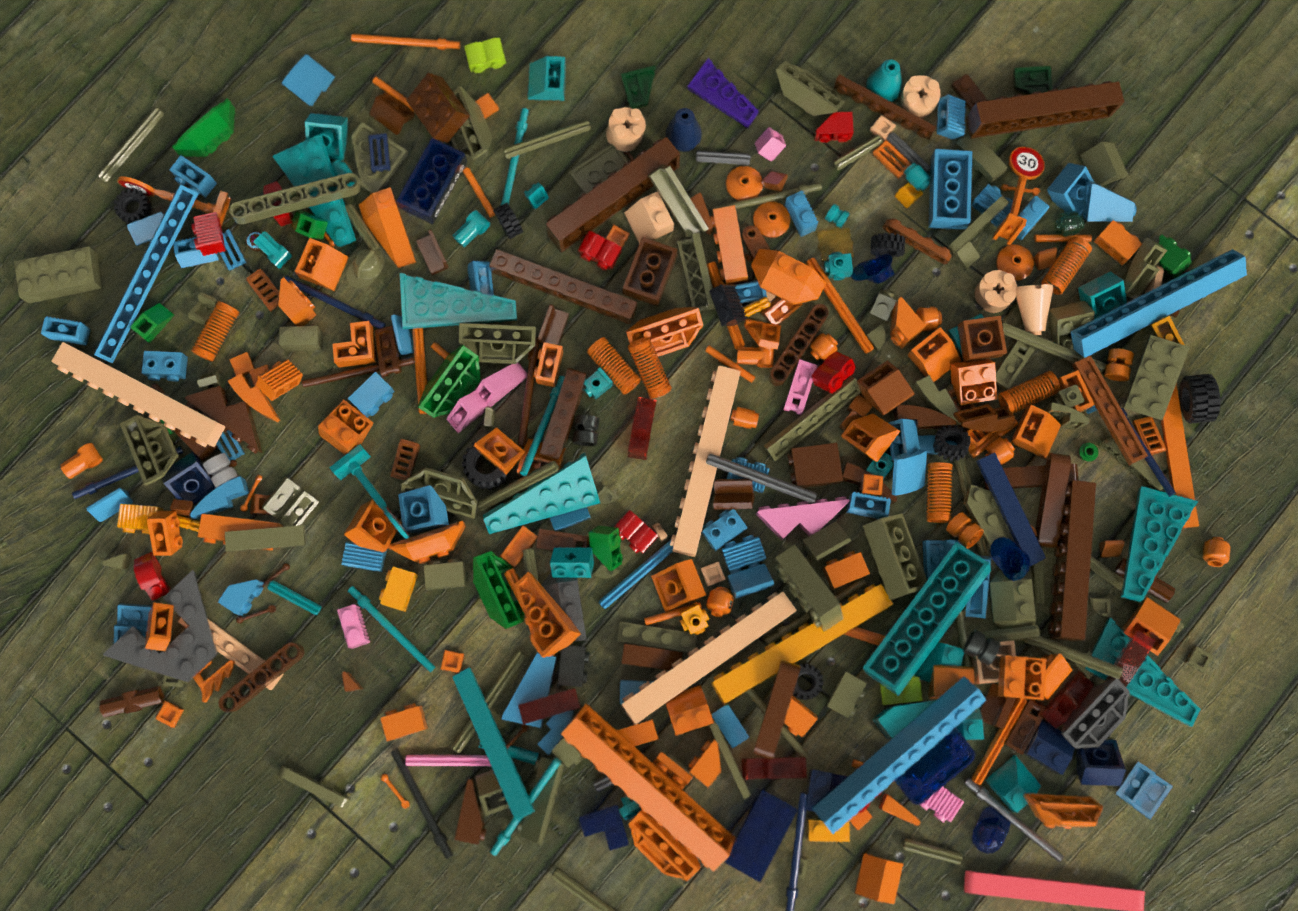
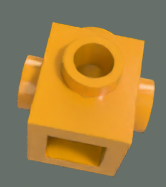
[679,602,709,635]

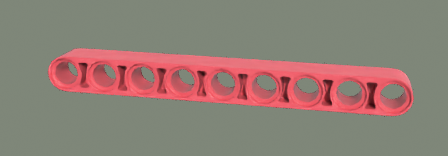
[964,871,1145,911]

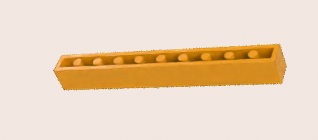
[711,584,893,705]

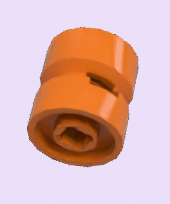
[1104,348,1134,382]
[946,512,984,549]

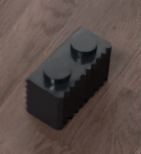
[709,284,747,326]

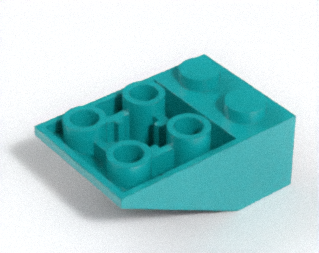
[872,700,936,739]

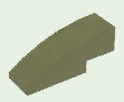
[954,133,1008,183]
[1124,237,1167,299]
[913,375,961,426]

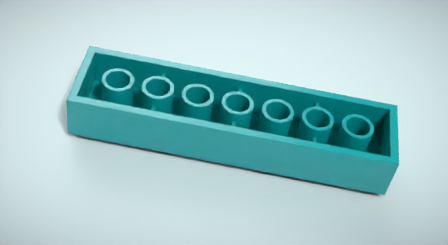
[863,542,991,696]

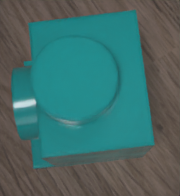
[583,367,613,400]
[866,452,894,479]

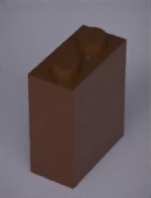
[787,443,843,488]

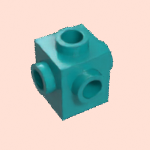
[824,252,853,281]

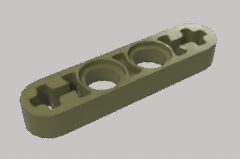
[948,196,1009,254]
[1101,436,1164,491]
[278,765,351,809]

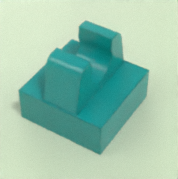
[524,182,549,209]
[619,796,642,821]

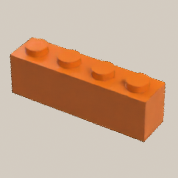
[710,205,748,285]
[198,514,283,551]

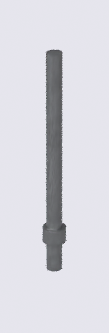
[964,777,1064,862]

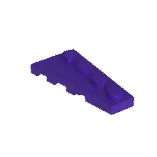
[687,58,759,128]

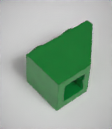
[291,209,328,239]
[1159,234,1192,279]
[130,303,175,344]
[589,525,623,571]

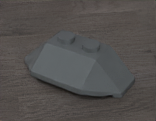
[541,572,587,642]
[1061,678,1130,749]

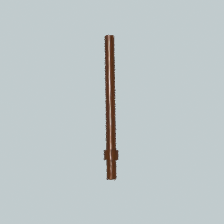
[518,337,539,447]
[302,356,415,388]

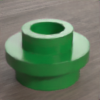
[1079,443,1099,462]

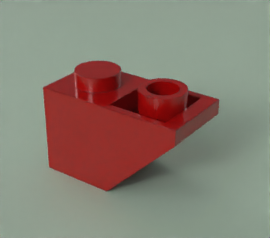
[814,112,854,143]

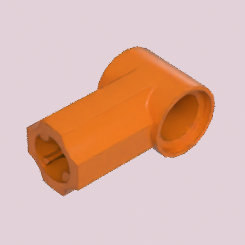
[737,346,774,368]
[60,443,103,479]

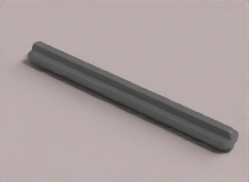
[706,454,817,503]

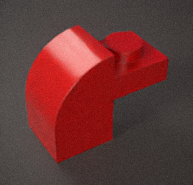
[133,552,170,601]

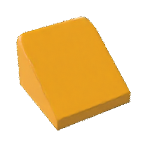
[895,182,924,208]

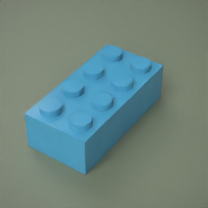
[928,149,972,230]

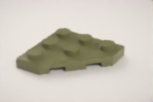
[351,122,408,194]
[964,485,1024,558]

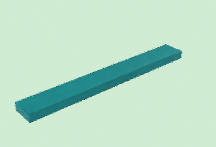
[452,667,535,821]

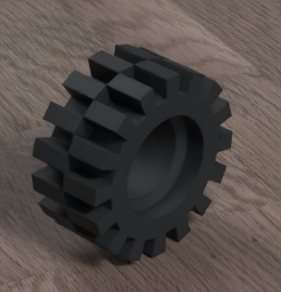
[114,189,152,224]
[494,202,523,239]
[870,233,905,258]
[933,425,971,461]
[793,664,824,700]

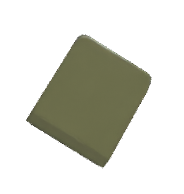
[953,241,980,270]
[102,554,131,570]

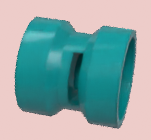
[825,203,850,229]

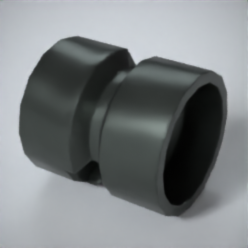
[573,415,600,446]
[963,629,1001,665]

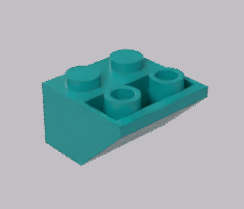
[528,56,566,101]

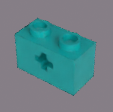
[550,548,594,578]

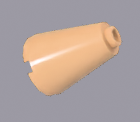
[1016,284,1053,335]

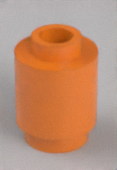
[730,407,759,429]

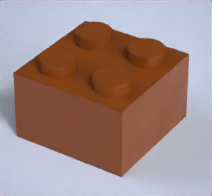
[957,316,1007,362]

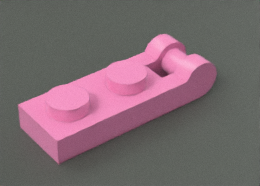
[783,360,818,416]

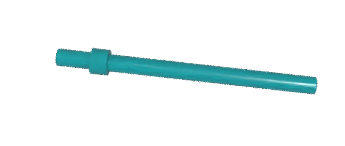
[501,108,529,205]
[520,376,565,476]
[348,586,436,673]
[490,758,561,856]

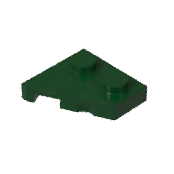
[621,65,655,109]
[1013,66,1052,95]

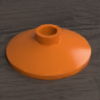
[726,166,763,201]
[753,202,790,238]
[996,244,1034,281]

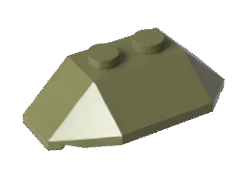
[776,61,845,116]
[451,86,493,160]
[459,323,536,364]
[120,415,178,486]
[401,468,478,519]
[989,562,1036,641]

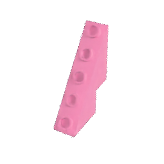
[446,363,527,433]
[756,497,850,541]

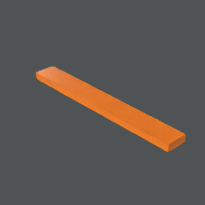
[1161,383,1199,528]

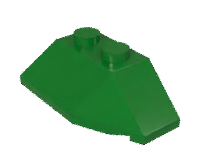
[172,98,235,157]
[418,345,481,418]
[473,551,524,629]

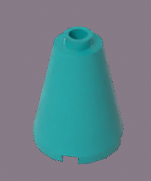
[866,59,902,102]

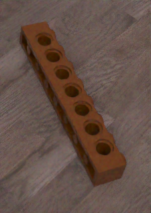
[489,249,637,325]

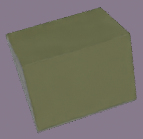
[1079,142,1128,186]
[803,522,851,561]

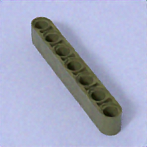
[229,173,361,224]

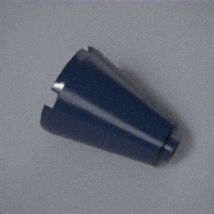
[665,108,702,152]

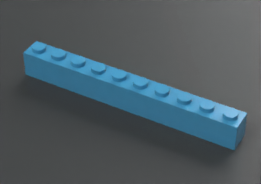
[94,184,199,363]
[1071,249,1247,358]
[812,676,986,834]

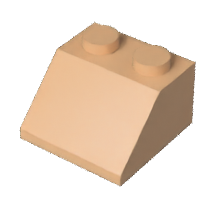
[624,191,674,244]

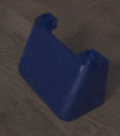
[894,727,975,805]

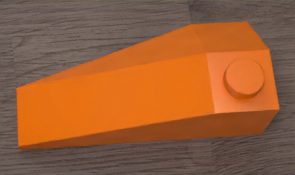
[358,187,416,268]
[514,572,581,658]

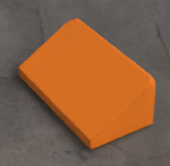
[760,296,803,325]

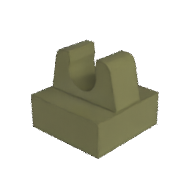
[197,370,220,391]

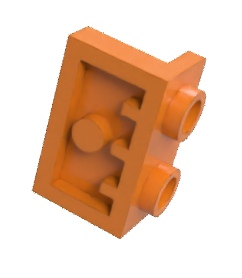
[652,752,693,789]

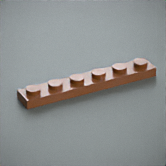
[1072,356,1148,465]

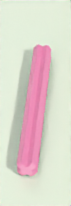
[405,755,491,766]

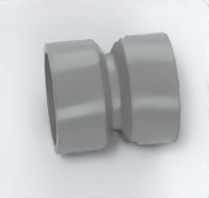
[203,453,239,488]

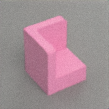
[755,127,786,161]

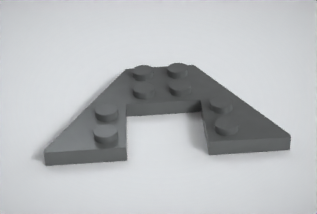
[103,570,218,682]

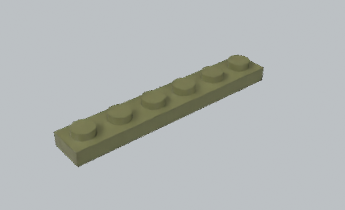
[764,376,861,462]

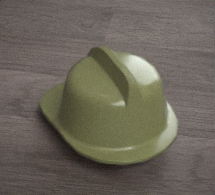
[346,248,385,289]

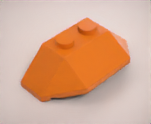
[751,249,826,305]
[626,307,703,358]
[388,521,466,564]
[1024,793,1103,829]
[629,810,701,881]

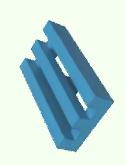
[220,229,247,271]
[216,430,245,461]

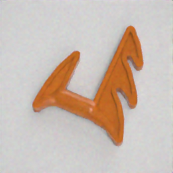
[193,660,235,703]

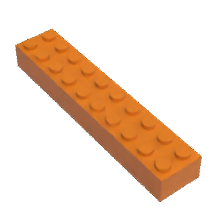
[561,704,736,871]

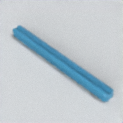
[599,540,673,609]

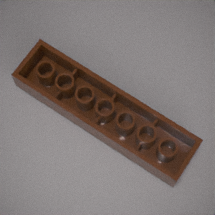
[966,81,1124,139]
[546,137,680,253]
[1048,480,1096,642]

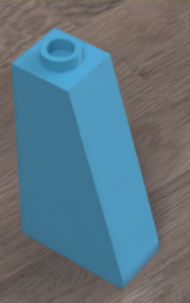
[502,653,557,728]

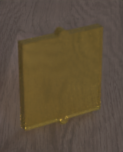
[817,228,854,262]

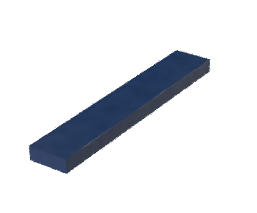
[976,453,1046,567]

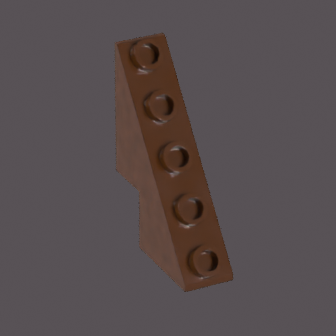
[540,368,587,460]
[185,386,263,454]

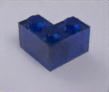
[579,804,629,851]

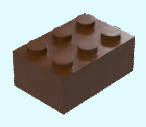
[406,73,470,143]
[623,237,678,307]

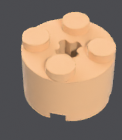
[900,76,940,119]
[606,107,646,152]
[975,270,1017,313]

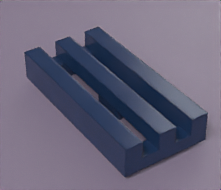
[368,133,391,173]

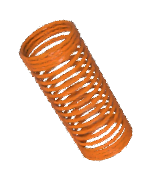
[1041,237,1092,295]
[191,301,239,362]
[587,337,641,394]
[627,337,672,399]
[998,371,1061,414]
[926,462,953,523]

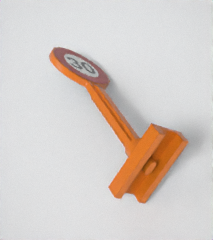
[993,147,1045,245]
[117,176,231,226]

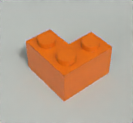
[333,321,376,368]

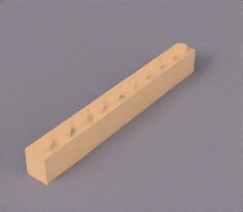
[51,342,226,447]
[670,366,741,557]
[621,592,797,725]

